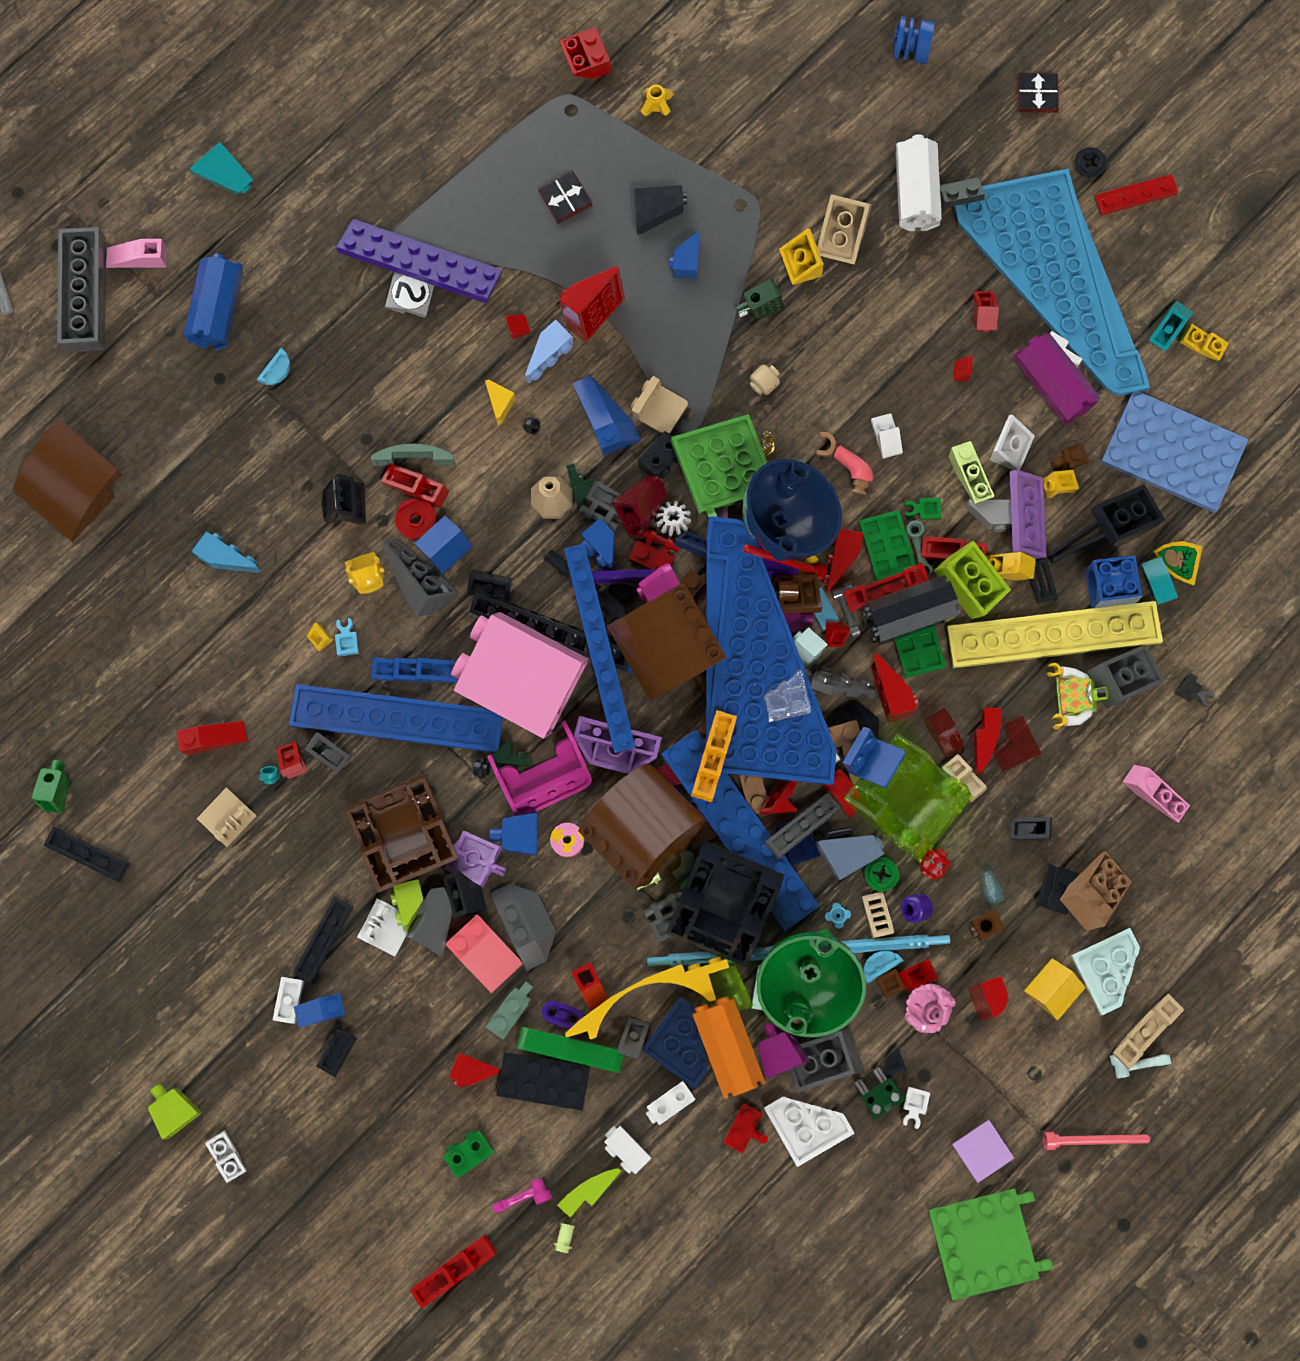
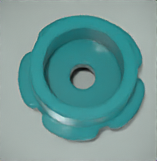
[259,766,280,784]

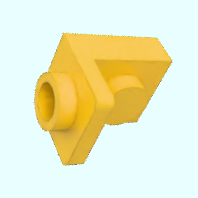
[1043,470,1079,498]

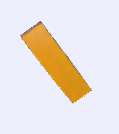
[691,710,737,802]

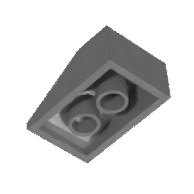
[1087,645,1165,709]
[790,1029,864,1093]

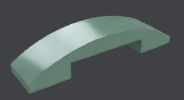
[371,444,456,466]

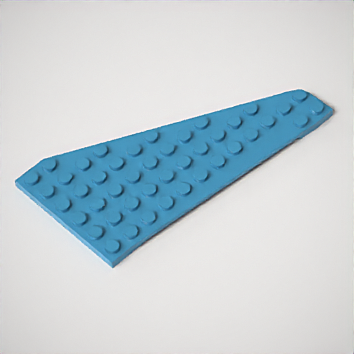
[953,169,1150,396]

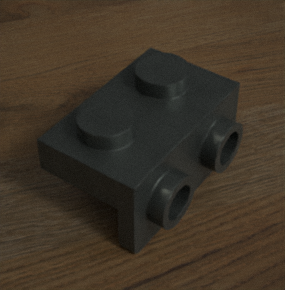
[940,178,985,208]

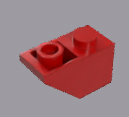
[571,962,608,1012]

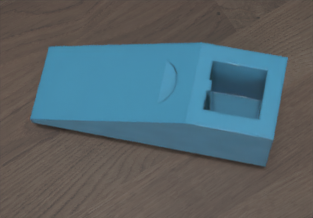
[192,531,261,573]

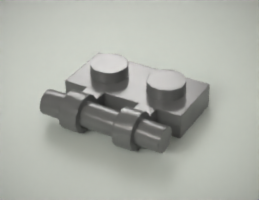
[579,481,621,531]
[643,891,682,943]

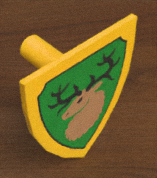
[1154,541,1203,585]

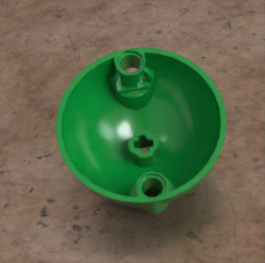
[756,930,866,1037]

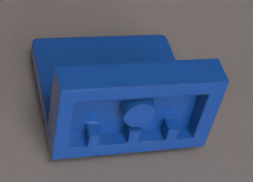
[843,727,906,788]

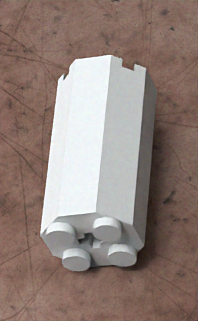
[896,135,942,231]

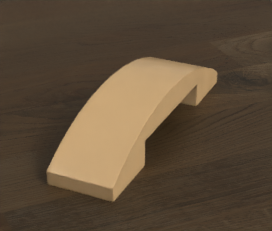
[1112,994,1184,1070]

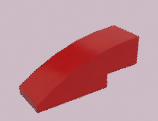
[381,464,450,509]
[921,536,987,562]
[974,708,1001,775]

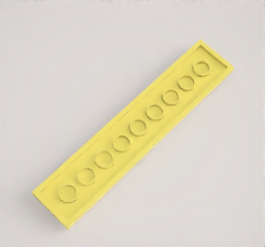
[947,601,1163,668]

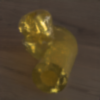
[762,431,775,457]

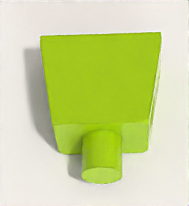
[148,1083,202,1140]

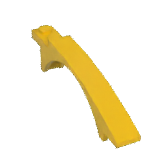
[565,956,729,1039]

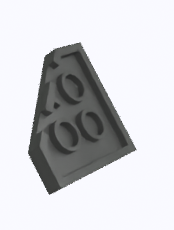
[810,666,877,699]

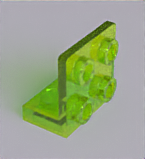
[700,965,753,1011]

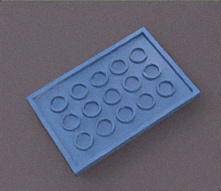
[1101,391,1249,513]

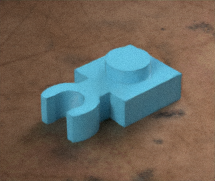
[335,618,359,657]

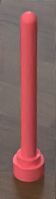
[1043,1132,1151,1150]

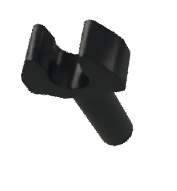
[812,825,853,845]

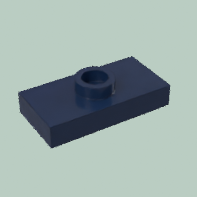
[675,531,707,559]

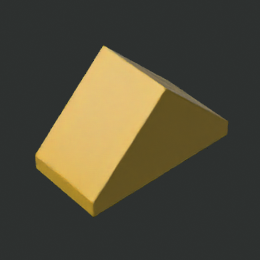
[485,380,516,425]

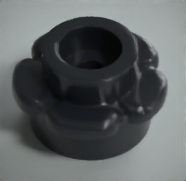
[473,758,490,779]

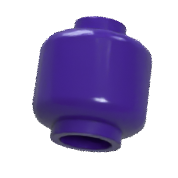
[901,893,933,923]

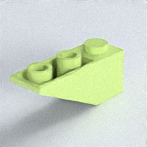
[949,441,994,504]

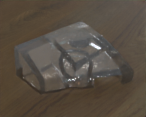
[764,669,811,722]

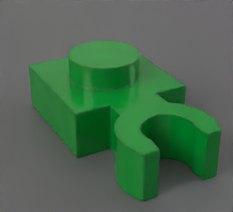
[905,498,941,521]

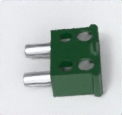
[855,1067,906,1120]

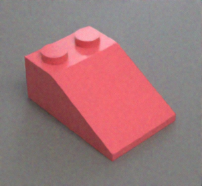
[445,914,523,993]

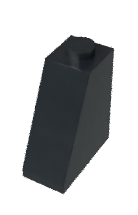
[634,185,687,234]

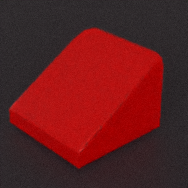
[505,314,531,339]
[953,355,973,382]
[826,621,850,647]

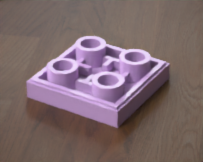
[952,1120,1014,1183]

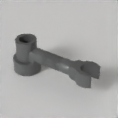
[831,581,861,638]

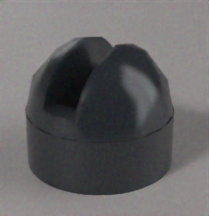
[522,417,540,435]

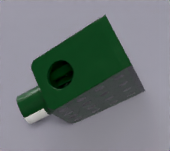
[736,278,785,319]

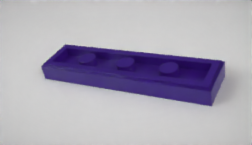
[569,569,655,585]

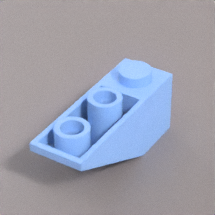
[525,320,573,383]

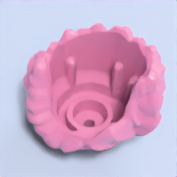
[905,984,956,1033]

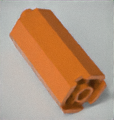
[692,996,766,1099]

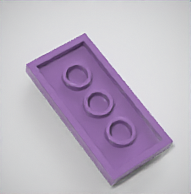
[1010,470,1046,559]

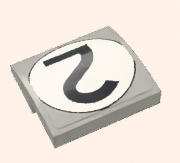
[385,272,434,318]

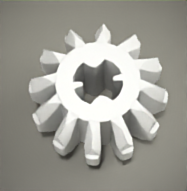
[656,501,691,537]

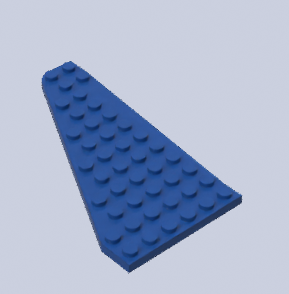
[706,516,837,785]

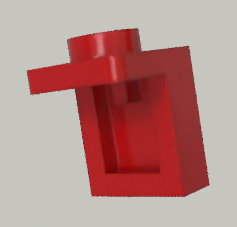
[898,959,938,993]

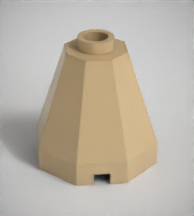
[531,477,573,519]

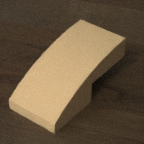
[942,754,987,802]

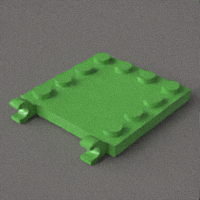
[671,414,768,524]
[928,1188,1054,1300]

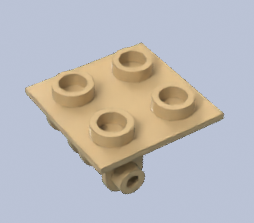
[197,787,257,847]

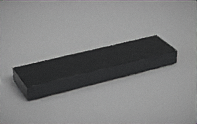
[43,826,130,882]
[292,897,354,984]

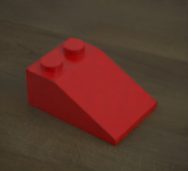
[869,653,918,723]

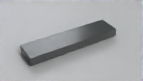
[764,792,841,860]

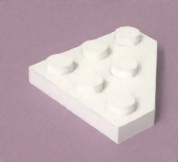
[764,1097,855,1167]

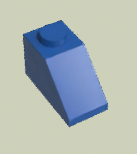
[669,233,700,279]
[293,993,345,1028]

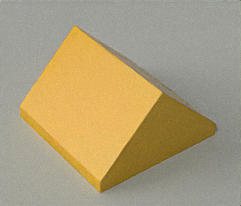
[779,228,824,285]
[1024,959,1085,1021]

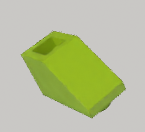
[390,879,423,932]

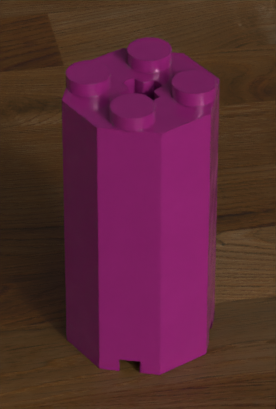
[1013,333,1100,426]

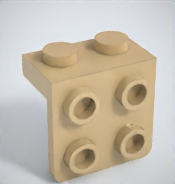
[631,376,688,434]

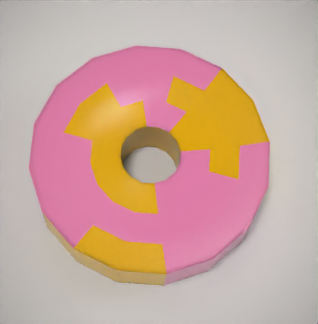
[550,823,585,858]

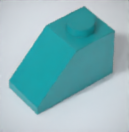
[1149,301,1194,352]

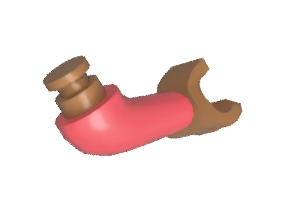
[816,432,874,495]

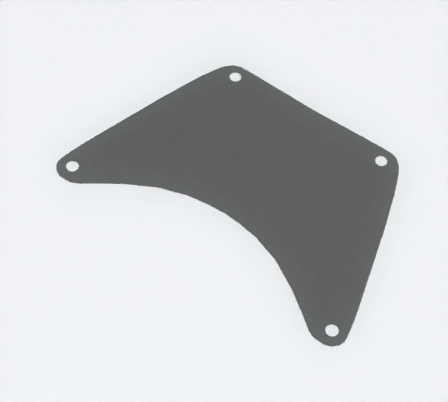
[392,94,760,433]

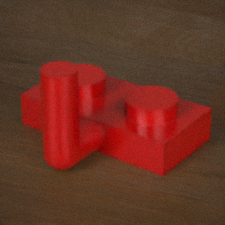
[723,1103,768,1153]

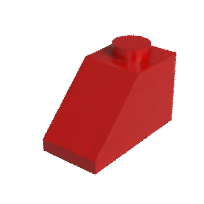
[973,291,999,332]
[822,769,866,818]
[449,1053,501,1088]

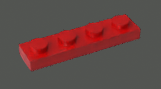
[1094,174,1178,216]

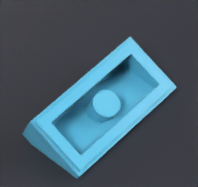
[813,587,840,633]

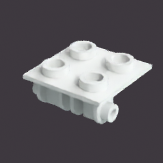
[357,899,413,956]

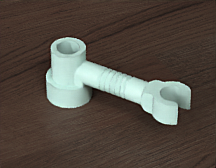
[1110,1054,1171,1078]

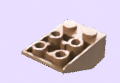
[1060,851,1132,931]

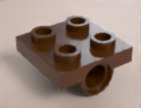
[775,574,822,613]

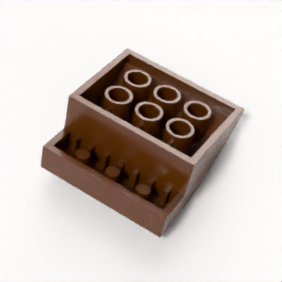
[12,418,122,542]

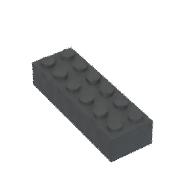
[57,227,106,352]

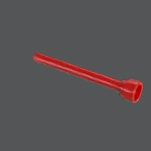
[743,544,828,581]

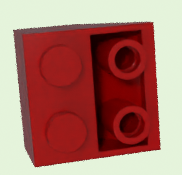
[559,27,611,79]

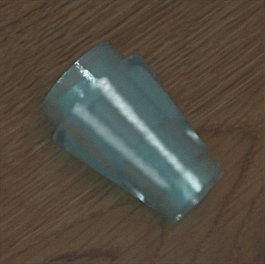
[981,871,1005,905]

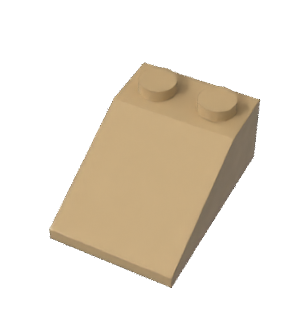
[817,194,872,264]

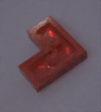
[993,716,1042,773]

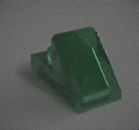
[566,464,596,510]
[489,738,533,768]

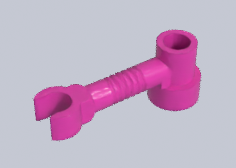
[492,1178,553,1214]

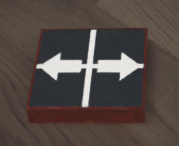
[1017,73,1059,113]
[538,171,593,224]

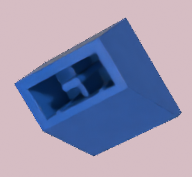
[581,518,615,571]

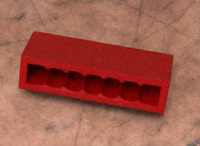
[968,976,1008,1021]

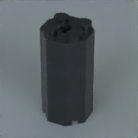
[862,575,961,645]

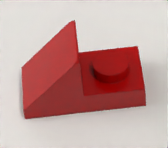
[276,741,307,779]
[759,780,797,815]

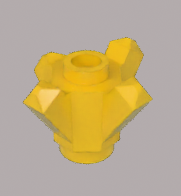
[641,85,674,116]

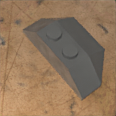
[490,884,556,971]

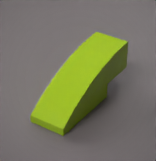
[557,1168,622,1217]

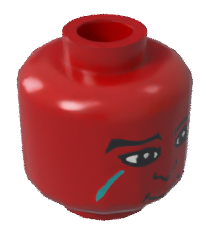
[919,848,951,881]

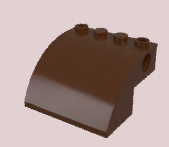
[607,582,727,700]
[578,763,707,889]
[345,773,458,893]

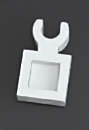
[903,1087,930,1129]

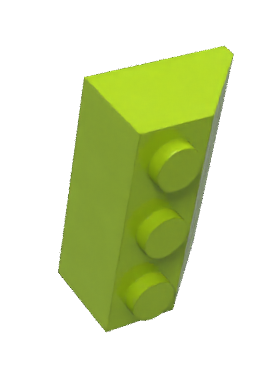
[934,541,1011,619]

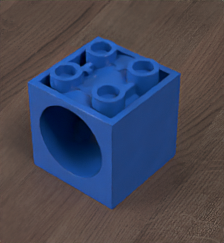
[1085,555,1142,609]

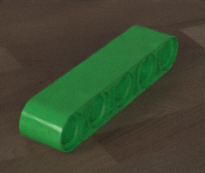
[517,1027,625,1073]

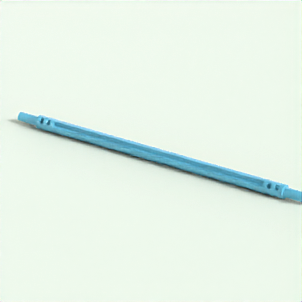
[647,934,950,967]

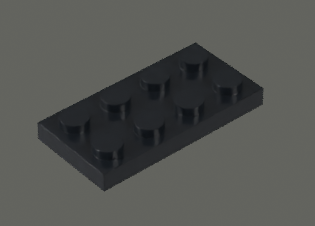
[496,1052,590,1111]

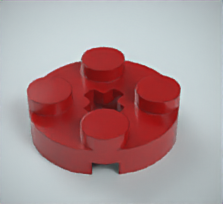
[395,499,437,541]

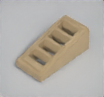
[862,892,894,939]

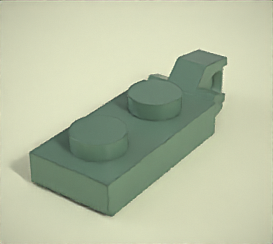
[486,981,533,1040]

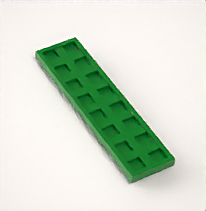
[859,510,947,679]

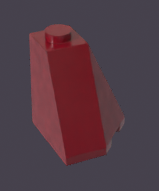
[611,476,667,539]

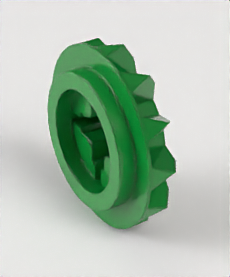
[864,857,899,892]

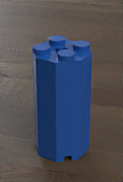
[183,254,243,350]

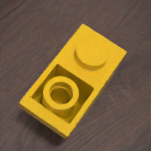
[986,552,1035,581]

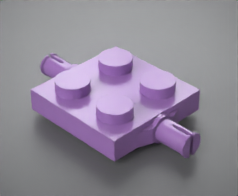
[445,831,506,887]

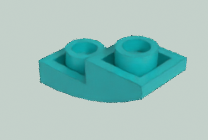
[1141,557,1178,605]

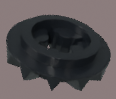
[1074,147,1107,179]

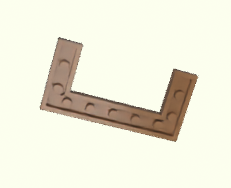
[739,720,871,814]

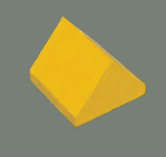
[306,623,334,651]

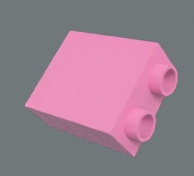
[451,612,589,739]

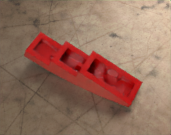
[409,1234,498,1309]

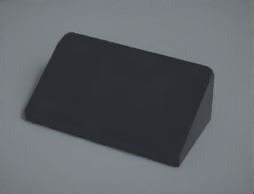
[467,570,513,601]

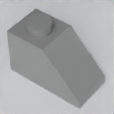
[966,500,1012,532]

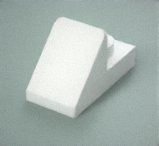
[871,413,903,459]

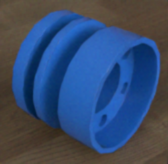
[893,16,935,64]

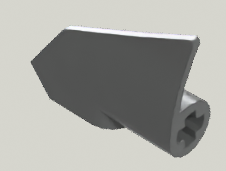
[406,887,452,956]

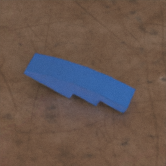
[371,658,458,683]

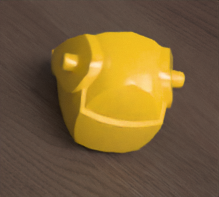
[345,552,385,594]

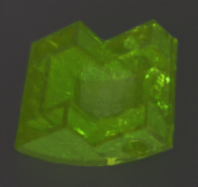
[844,733,973,862]

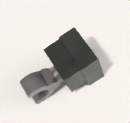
[1175,673,1215,707]

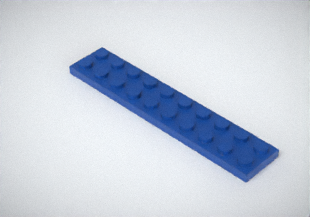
[289,684,504,753]
[661,730,819,931]

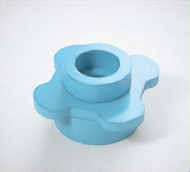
[825,903,851,929]

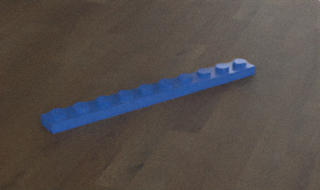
[564,544,635,753]

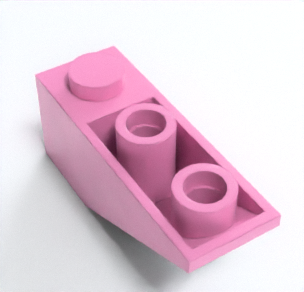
[106,239,168,268]
[1123,765,1190,823]

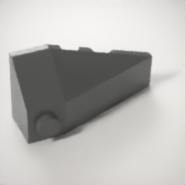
[381,539,458,617]

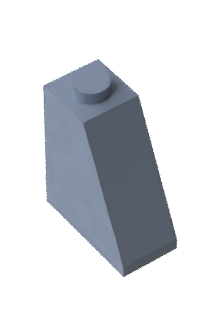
[816,835,884,880]

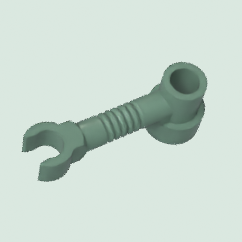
[906,520,932,574]

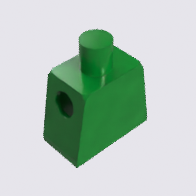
[31,760,70,814]

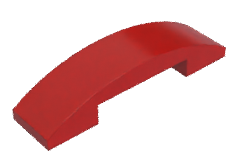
[843,563,929,612]

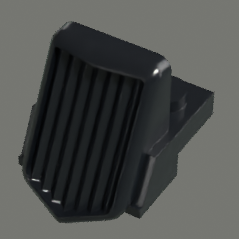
[321,474,366,525]

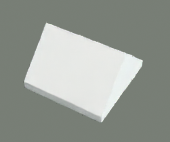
[990,415,1035,470]

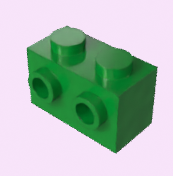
[442,1129,496,1179]

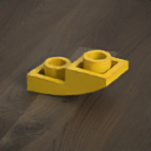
[1180,324,1229,361]

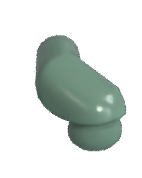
[671,849,695,881]

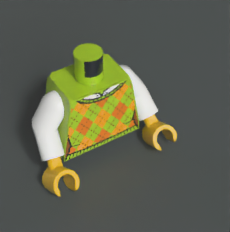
[1047,663,1108,729]

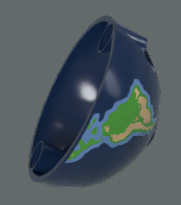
[742,459,842,562]

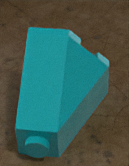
[189,142,253,195]

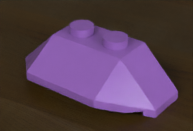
[574,716,662,774]

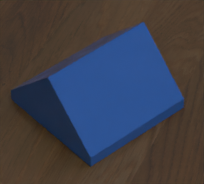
[414,516,473,574]

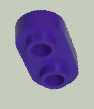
[542,1001,584,1029]

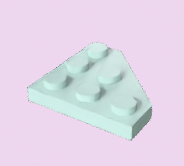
[1071,928,1140,1016]

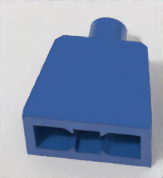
[490,813,538,856]

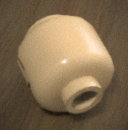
[749,365,780,395]

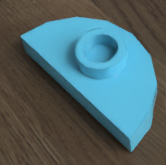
[257,348,290,385]
[863,951,904,984]

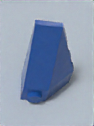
[572,376,641,456]

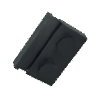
[1036,864,1079,915]

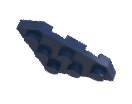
[642,997,708,1089]

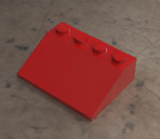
[559,266,625,343]

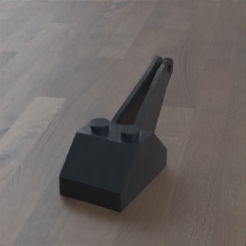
[1047,484,1165,564]

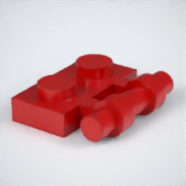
[628,530,680,571]

